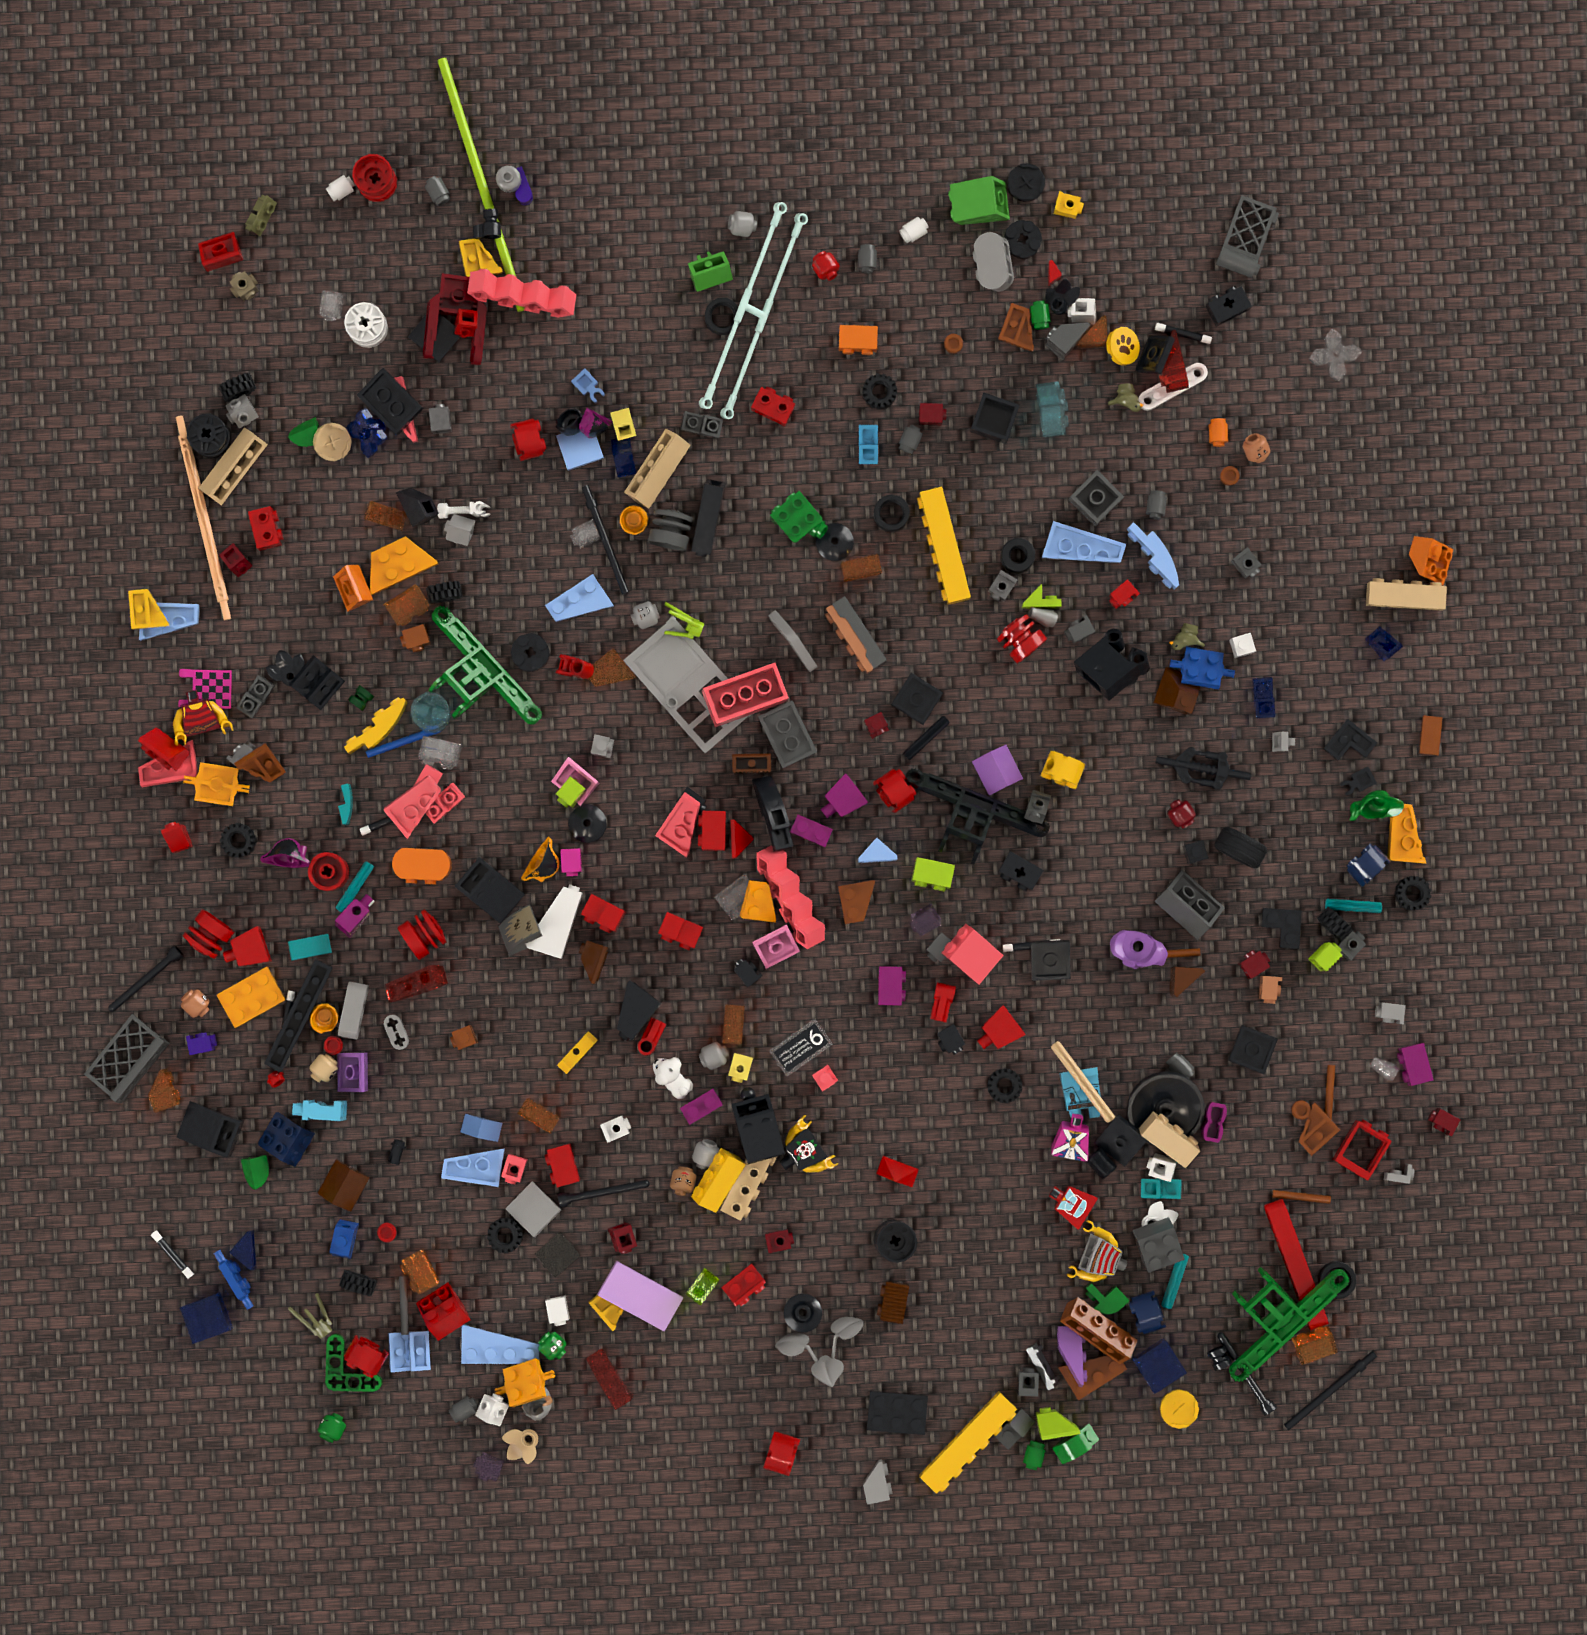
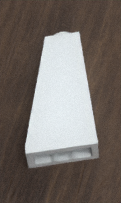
[526,885,583,959]

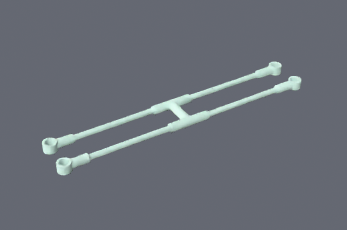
[699,202,808,419]

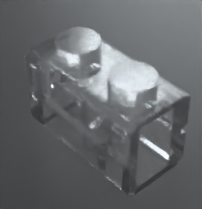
[418,736,462,770]

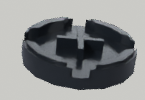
[1007,163,1045,202]

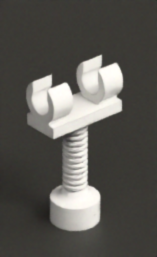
[437,501,491,519]

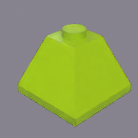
[1035,1407,1080,1440]

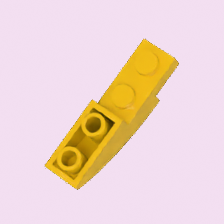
[344,698,408,754]

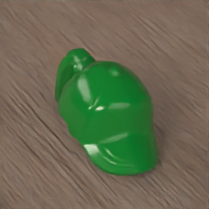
[1349,790,1404,821]

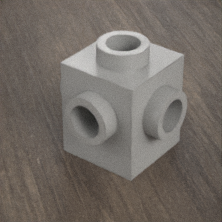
[226,394,259,428]

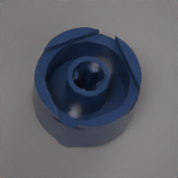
[1346,843,1391,887]
[1129,1290,1166,1335]

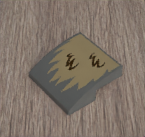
[498,904,542,956]

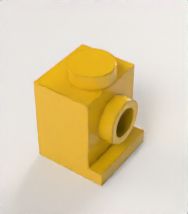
[1053,191,1084,219]

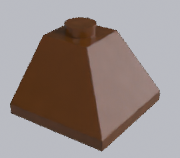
[1153,667,1200,715]
[579,940,610,984]

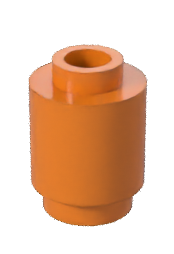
[1209,418,1228,447]

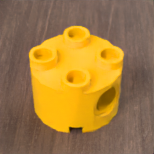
[1040,751,1085,789]

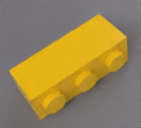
[691,1148,746,1213]

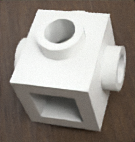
[475,1393,509,1426]

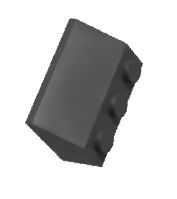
[1155,870,1225,940]

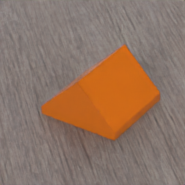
[333,565,373,612]

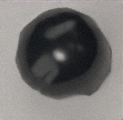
[555,409,583,436]

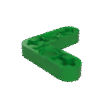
[325,1334,383,1392]

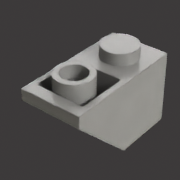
[863,1459,893,1505]

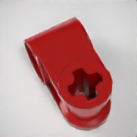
[555,654,594,679]

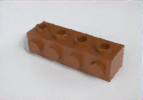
[1060,1297,1138,1364]

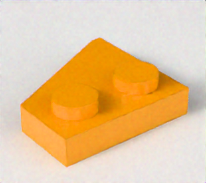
[740,880,776,923]

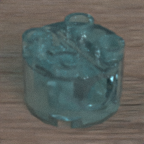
[411,692,451,733]

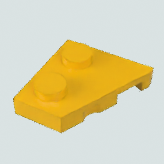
[459,239,503,277]
[128,589,170,630]
[589,1295,624,1331]

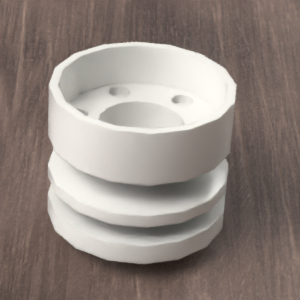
[344,302,388,348]

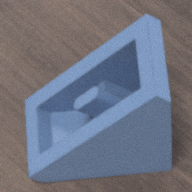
[461,1114,503,1142]

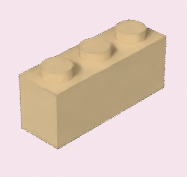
[1139,1111,1200,1168]

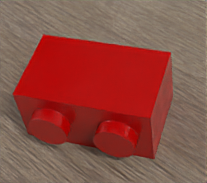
[545,1143,580,1188]

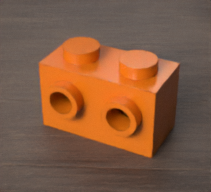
[839,325,878,355]

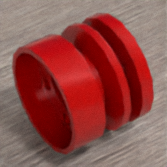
[352,154,397,202]
[997,614,1047,664]
[182,909,235,959]
[397,909,447,960]

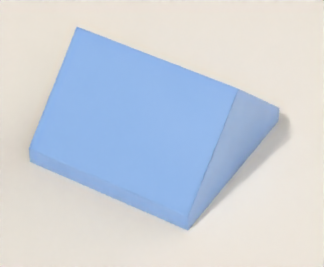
[858,838,897,863]

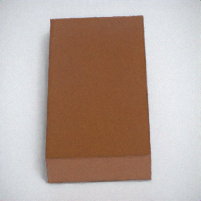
[1418,715,1443,756]

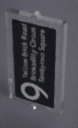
[769,1019,833,1077]

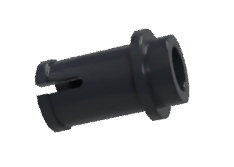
[388,1139,406,1165]

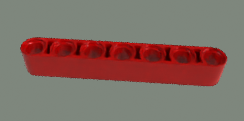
[1264,1199,1329,1331]

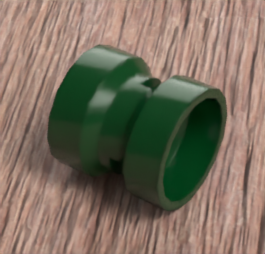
[348,685,375,711]

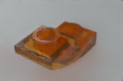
[364,501,407,531]

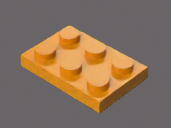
[217,967,286,1028]

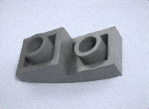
[680,411,723,438]
[236,675,275,718]

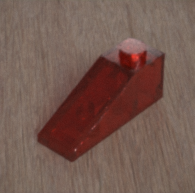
[1159,329,1189,393]
[385,965,448,1003]
[586,1348,633,1410]

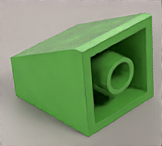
[949,176,1010,225]

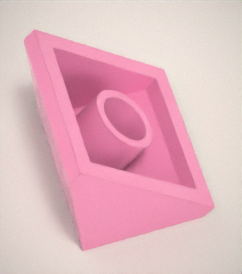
[551,757,600,806]
[752,925,800,969]

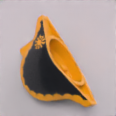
[521,836,560,882]

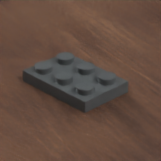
[758,700,817,769]

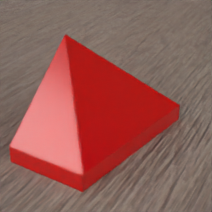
[730,819,754,859]
[876,1156,919,1187]

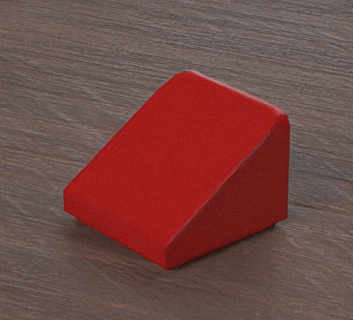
[1048,260,1062,286]

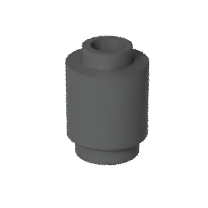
[424,176,451,206]
[858,244,877,274]
[898,425,923,454]
[1146,490,1167,520]
[1166,1052,1194,1078]
[448,1396,479,1423]

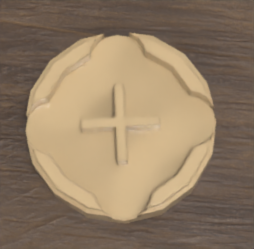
[313,423,352,461]

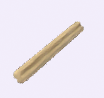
[1051,1041,1115,1123]

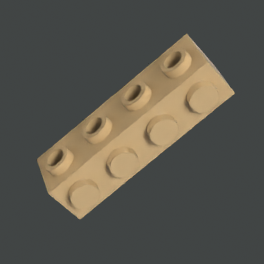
[198,427,268,505]
[624,429,690,509]
[1366,578,1447,611]
[720,1157,777,1221]

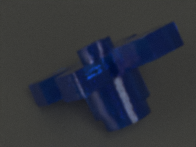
[346,408,388,458]

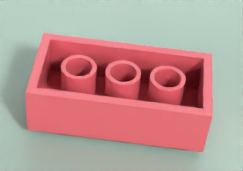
[702,663,789,727]

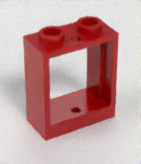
[1332,1119,1392,1181]

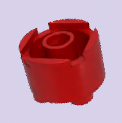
[510,418,546,461]
[873,769,916,813]
[308,852,349,891]
[344,1335,389,1378]
[763,1431,800,1476]

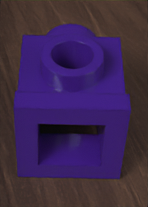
[186,1032,217,1055]

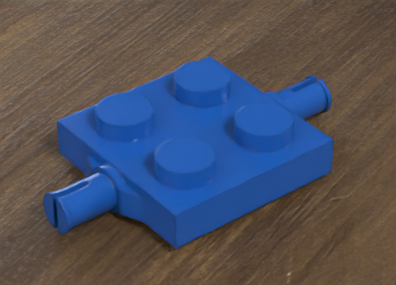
[1169,647,1235,690]
[213,1250,254,1310]

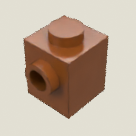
[400,624,431,653]
[450,1025,478,1050]

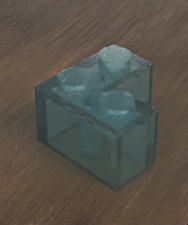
[1036,381,1069,437]

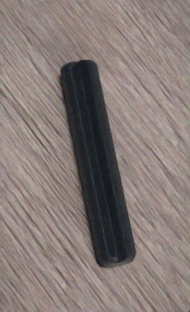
[903,716,950,760]

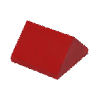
[198,232,244,272]

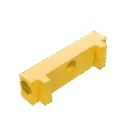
[557,1031,598,1074]

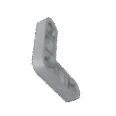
[768,610,817,672]

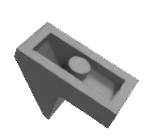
[994,1408,1035,1450]

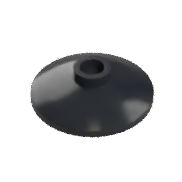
[816,523,854,561]
[568,804,607,843]
[784,1294,822,1333]

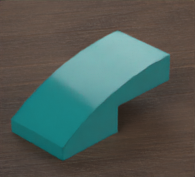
[338,784,353,825]
[288,934,332,961]
[1141,1179,1182,1199]

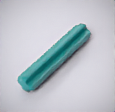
[336,862,374,913]
[1325,899,1382,913]
[1161,1254,1189,1309]

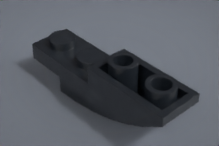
[752,775,794,852]

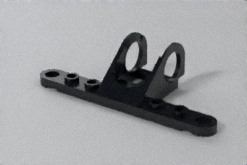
[905,768,1050,865]

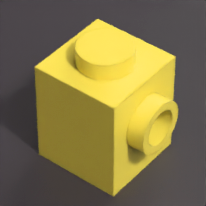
[610,408,636,441]
[728,1053,753,1083]

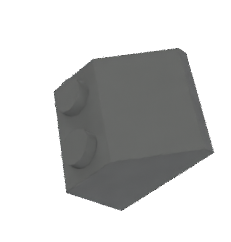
[1046,322,1090,360]

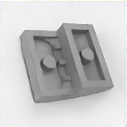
[506,1181,561,1238]

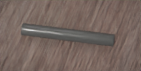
[399,1276,409,1335]

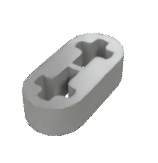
[384,1015,409,1050]

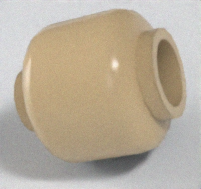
[310,1053,338,1083]

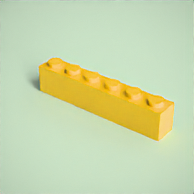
[917,487,971,605]
[919,1391,1017,1494]

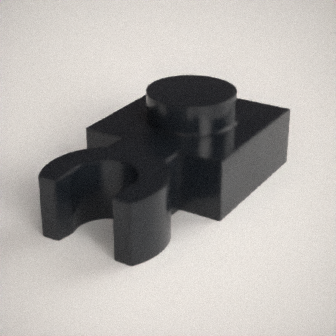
[1340,766,1377,795]

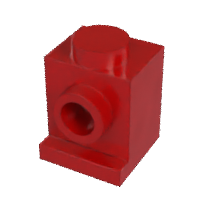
[454,309,478,338]
[1109,579,1140,609]

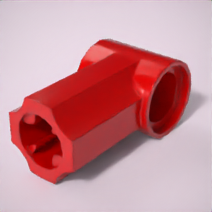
[930,982,956,1022]
[638,1017,667,1056]

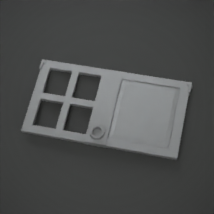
[623,616,755,754]

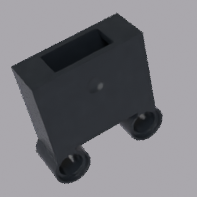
[1074,629,1150,701]

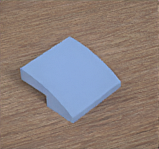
[556,431,604,471]
[388,1331,431,1372]

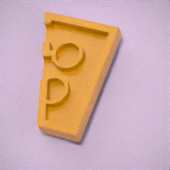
[1387,804,1426,864]

